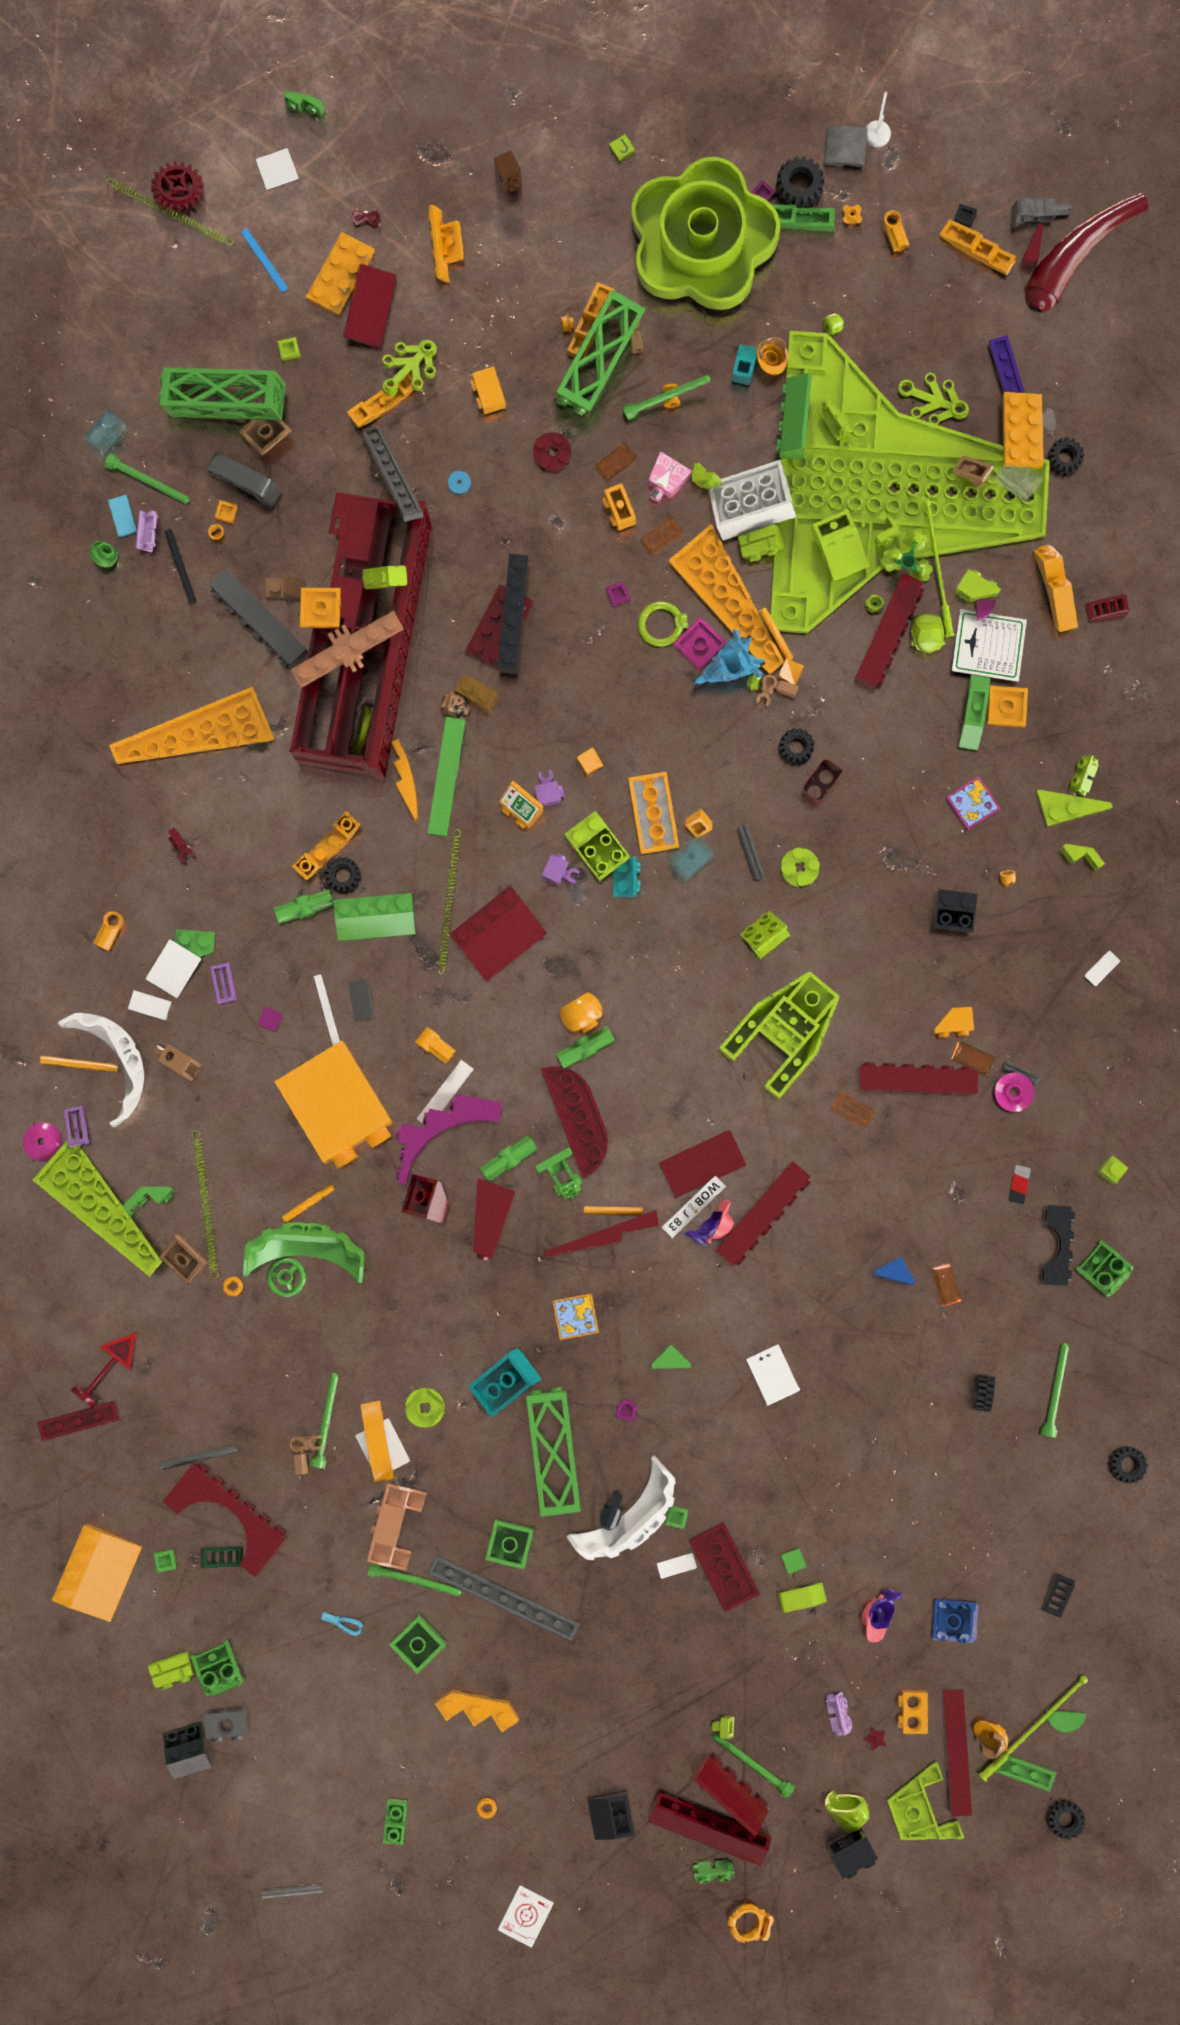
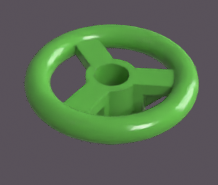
[267,1257,306,1297]

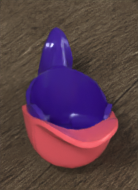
[684,1200,734,1246]
[861,1589,903,1642]

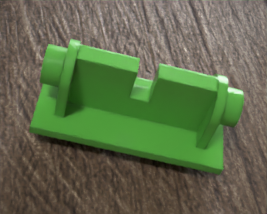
[693,1859,735,1884]

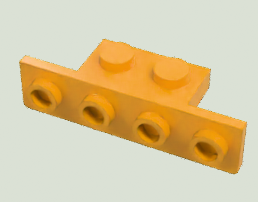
[428,205,464,283]

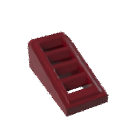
[1021,224,1044,268]
[1086,594,1130,622]

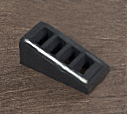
[1042,1573,1076,1618]

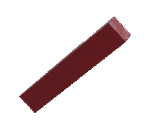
[544,1210,659,1257]
[943,1689,972,1817]

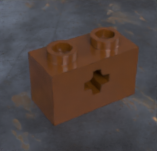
[494,150,522,192]

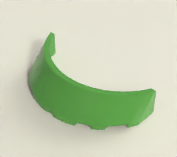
[243,1222,364,1283]

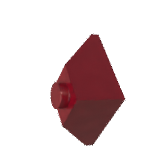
[401,1174,449,1224]

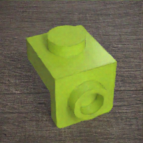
[691,463,722,489]
[875,515,901,547]

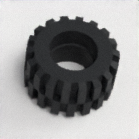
[776,156,825,208]

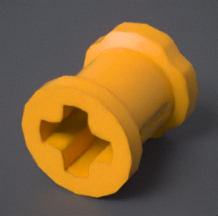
[661,384,681,408]

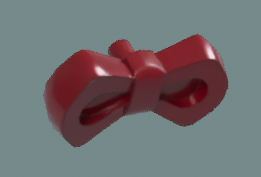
[352,209,381,226]

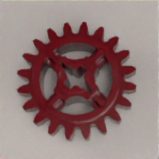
[151,161,204,213]

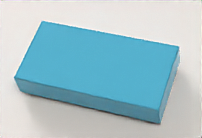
[108,495,137,538]

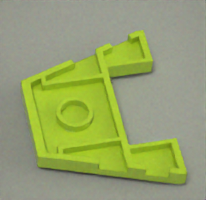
[887,1761,964,1840]

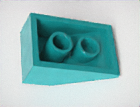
[468,1348,541,1418]

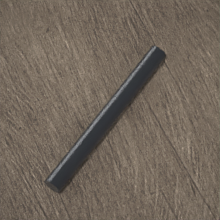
[164,529,196,603]

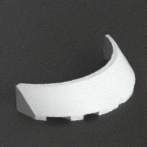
[58,1013,144,1128]
[566,1455,676,1560]

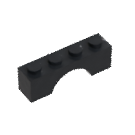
[1041,1205,1075,1286]

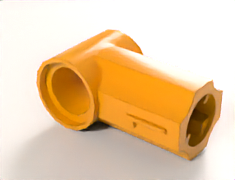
[882,210,909,252]
[93,911,124,951]
[415,1027,456,1064]

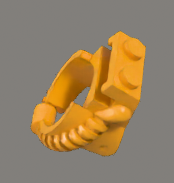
[727,1904,774,1943]

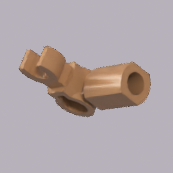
[609,316,644,353]
[756,675,799,707]
[290,1435,323,1475]

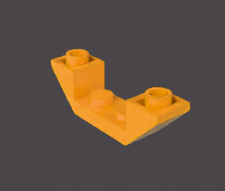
[292,811,361,880]

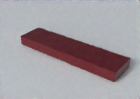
[37,1401,120,1441]

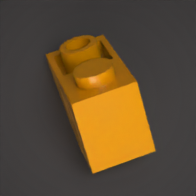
[932,1007,974,1038]

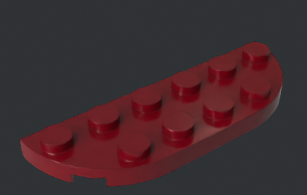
[541,1066,608,1178]

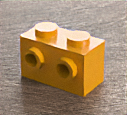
[470,366,506,414]
[602,483,636,531]

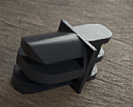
[600,1492,624,1531]

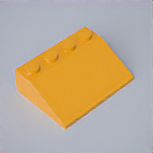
[52,1524,142,1622]

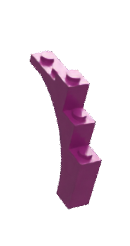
[396,1094,503,1185]

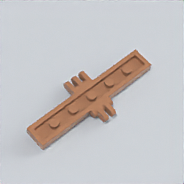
[291,611,404,688]

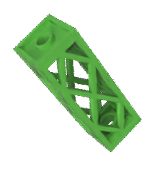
[553,289,646,416]
[158,367,285,420]
[526,1387,581,1517]

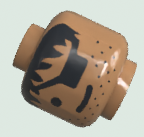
[440,691,470,719]

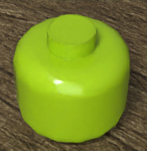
[823,313,844,335]

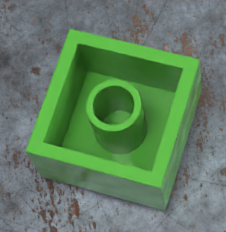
[485,1519,534,1569]
[389,1614,447,1674]

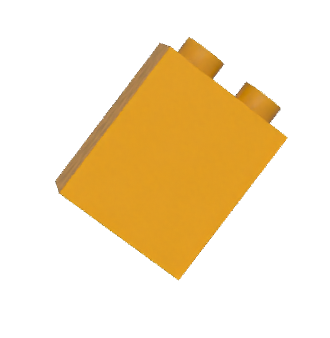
[274,1041,394,1169]

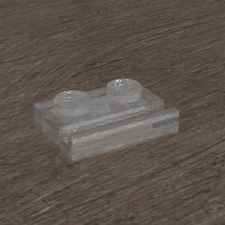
[995,466,1043,502]

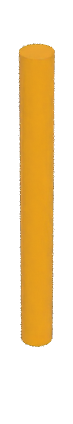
[40,1056,119,1072]

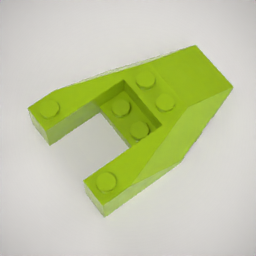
[718,971,840,1100]

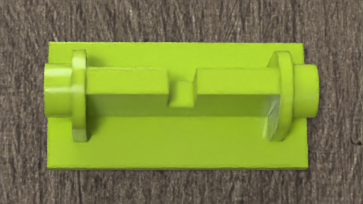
[817,399,854,441]
[1069,755,1099,797]

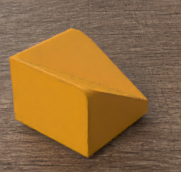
[778,658,804,685]
[577,748,603,776]
[685,809,713,839]

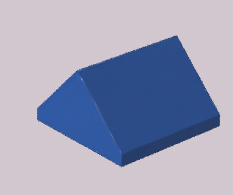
[872,1257,915,1285]

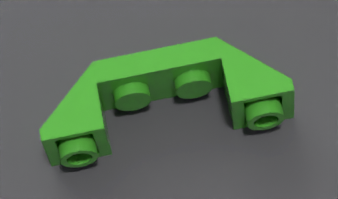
[958,674,990,751]
[123,1187,174,1217]

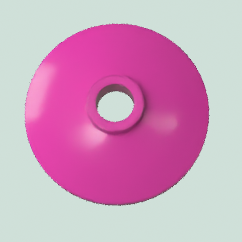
[995,1073,1034,1112]
[23,1122,62,1162]

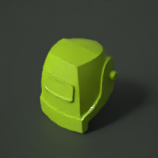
[910,614,945,653]
[825,1791,869,1833]

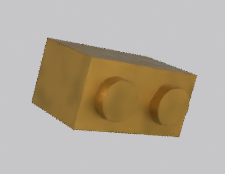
[454,674,498,713]

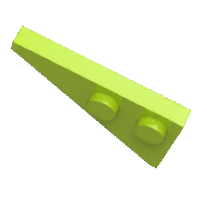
[1036,790,1113,827]

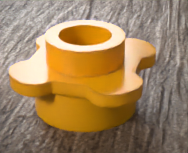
[843,205,862,224]

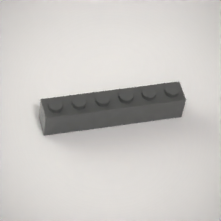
[209,568,308,669]

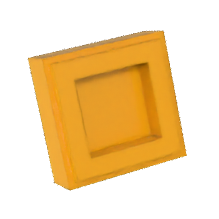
[214,500,239,525]

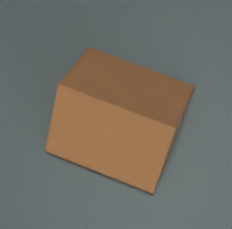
[239,419,291,456]
[159,1234,209,1284]

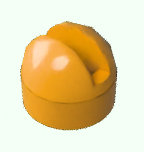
[208,524,224,540]
[1000,870,1016,886]

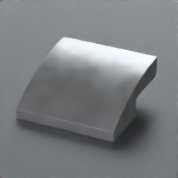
[824,126,867,167]

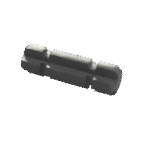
[1003,1061,1041,1086]

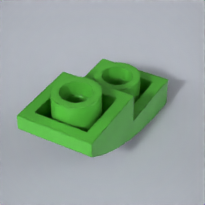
[283,92,325,116]
[383,1798,408,1845]

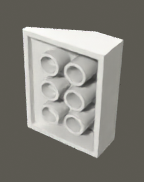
[709,460,796,540]

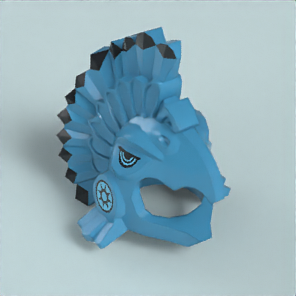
[692,629,765,686]

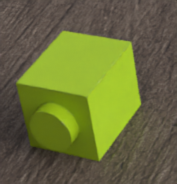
[1097,1156,1128,1184]

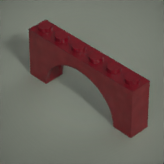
[162,1463,287,1577]

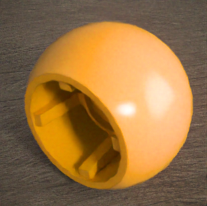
[560,992,602,1033]

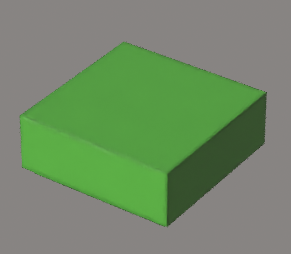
[665,1506,689,1529]
[781,1548,807,1574]
[154,1549,177,1573]

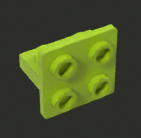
[740,911,790,959]

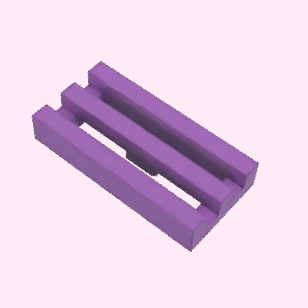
[210,962,237,1005]
[63,1106,89,1148]

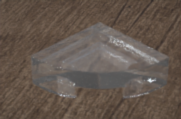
[1042,407,1056,435]

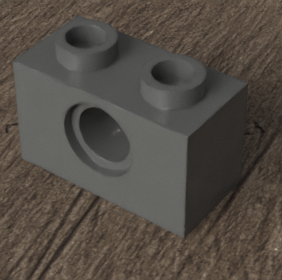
[204,1708,248,1742]

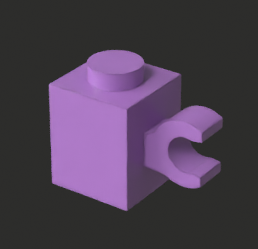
[534,770,564,807]
[542,854,580,886]

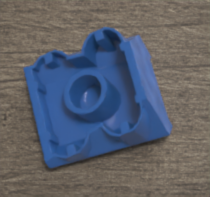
[933,1599,979,1643]

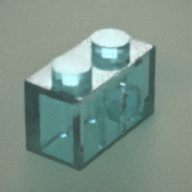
[84,409,126,456]
[670,837,715,882]

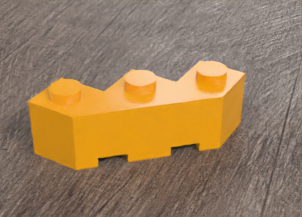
[435,1690,519,1732]

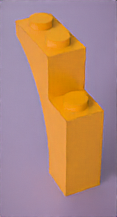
[1033,545,1078,632]

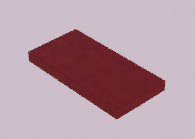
[343,263,397,348]
[659,1130,746,1198]
[689,1522,760,1612]

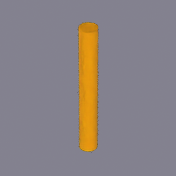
[759,607,793,660]
[282,1183,335,1223]
[584,1206,643,1215]

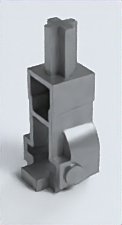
[1011,198,1072,227]

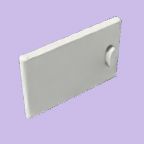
[746,1344,800,1406]

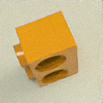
[898,1690,928,1734]

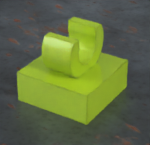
[712,1716,734,1739]

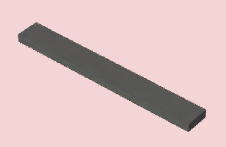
[361,426,423,522]
[427,1555,580,1642]

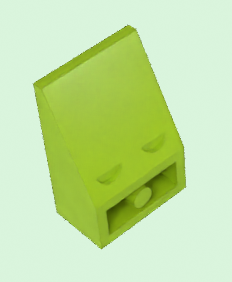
[811,509,869,582]
[563,811,631,881]

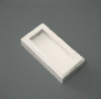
[128,990,172,1021]

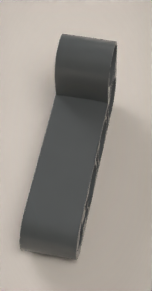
[206,452,282,508]

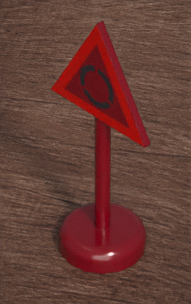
[71,1332,136,1408]

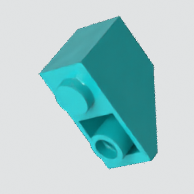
[731,344,757,386]

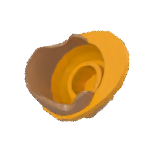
[756,337,788,375]
[974,1721,1008,1759]

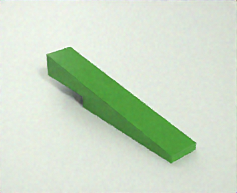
[771,204,836,232]
[428,717,466,837]

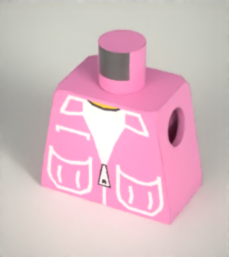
[648,452,692,502]

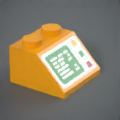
[499,781,544,830]

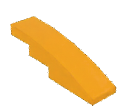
[939,219,1017,275]
[566,282,615,360]
[391,739,418,820]

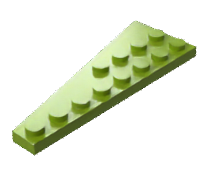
[33,1137,162,1277]

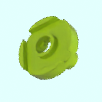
[781,848,820,887]
[405,1388,445,1428]

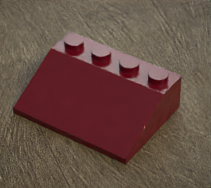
[449,886,547,982]
[692,1753,769,1836]

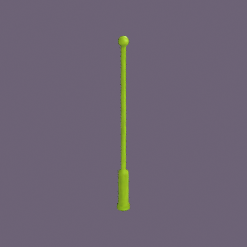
[923,499,955,638]
[978,1676,1088,1782]

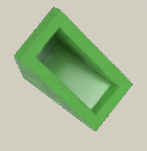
[651,1344,691,1369]

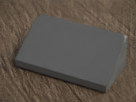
[348,978,374,1021]

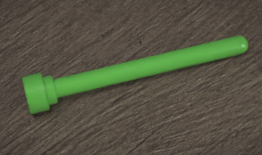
[623,375,711,420]
[104,453,190,504]
[1040,1343,1069,1438]
[309,1373,338,1469]
[367,1563,462,1596]
[712,1733,795,1799]

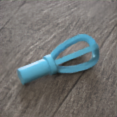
[321,1612,363,1636]

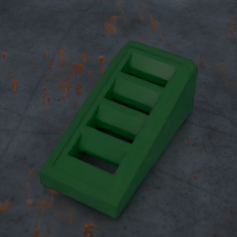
[200,1546,242,1568]

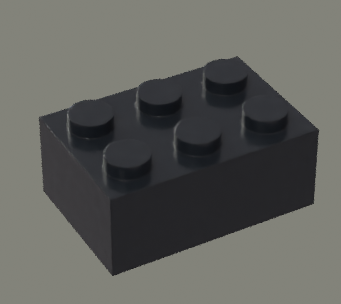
[826,1827,878,1879]

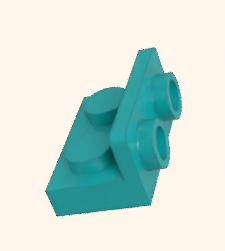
[613,856,640,897]

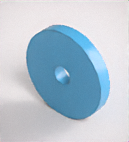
[448,471,471,494]

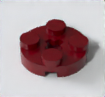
[533,432,571,472]

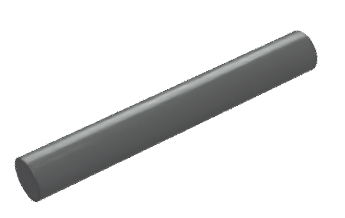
[262,1884,323,1899]

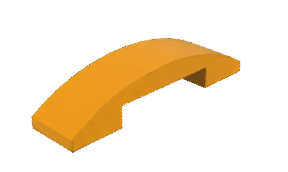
[347,372,419,428]
[361,1401,394,1483]

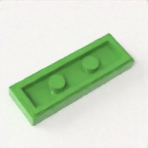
[995,1755,1056,1792]

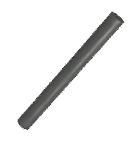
[159,1444,238,1470]

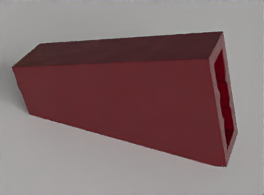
[473,1178,516,1261]

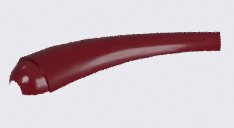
[1024,193,1148,312]

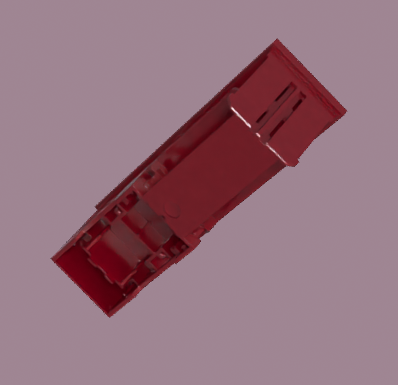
[289,492,433,783]

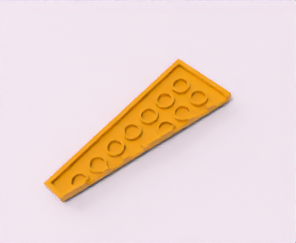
[668,524,784,675]
[109,686,275,764]

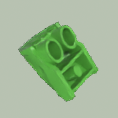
[1076,1240,1134,1297]
[191,1640,244,1697]

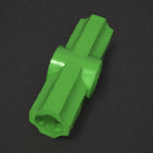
[274,890,334,924]
[556,1026,615,1068]
[480,1135,538,1182]

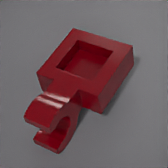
[168,827,194,863]

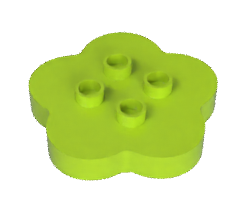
[632,157,780,310]

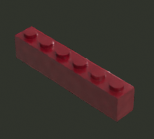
[854,573,925,689]
[858,1062,978,1095]
[715,1161,811,1266]
[648,1792,772,1867]

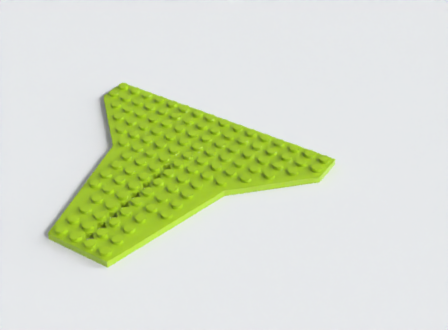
[769,331,1050,634]

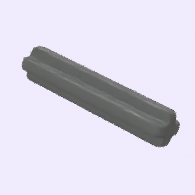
[737,824,764,880]

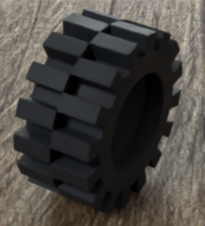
[1048,437,1085,475]
[779,728,815,765]
[325,857,361,893]
[973,1374,995,1412]
[1110,1447,1148,1483]
[1047,1800,1086,1840]

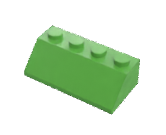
[776,373,812,460]
[333,893,416,941]

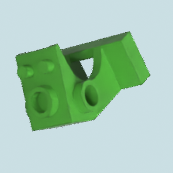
[535,1147,582,1199]

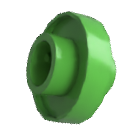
[89,541,118,567]

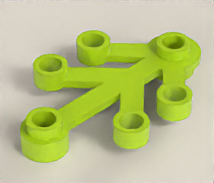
[382,340,437,396]
[898,373,969,425]

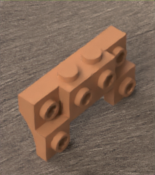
[367,1483,427,1571]

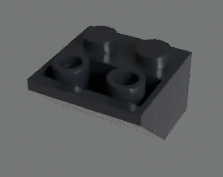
[934,889,978,933]
[162,1722,212,1779]
[587,1791,635,1840]

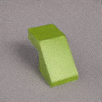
[1060,844,1105,871]
[778,1582,827,1613]

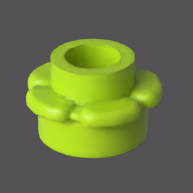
[865,595,884,613]
[747,674,763,691]

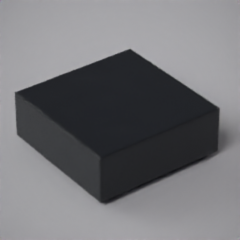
[954,204,977,229]

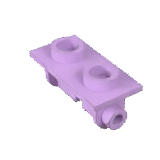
[136,510,158,553]
[825,1692,852,1736]

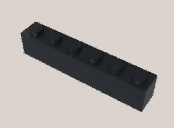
[498,554,529,674]

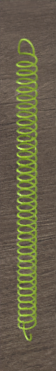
[106,179,234,245]
[438,829,461,975]
[192,1131,219,1279]

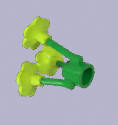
[880,528,933,582]

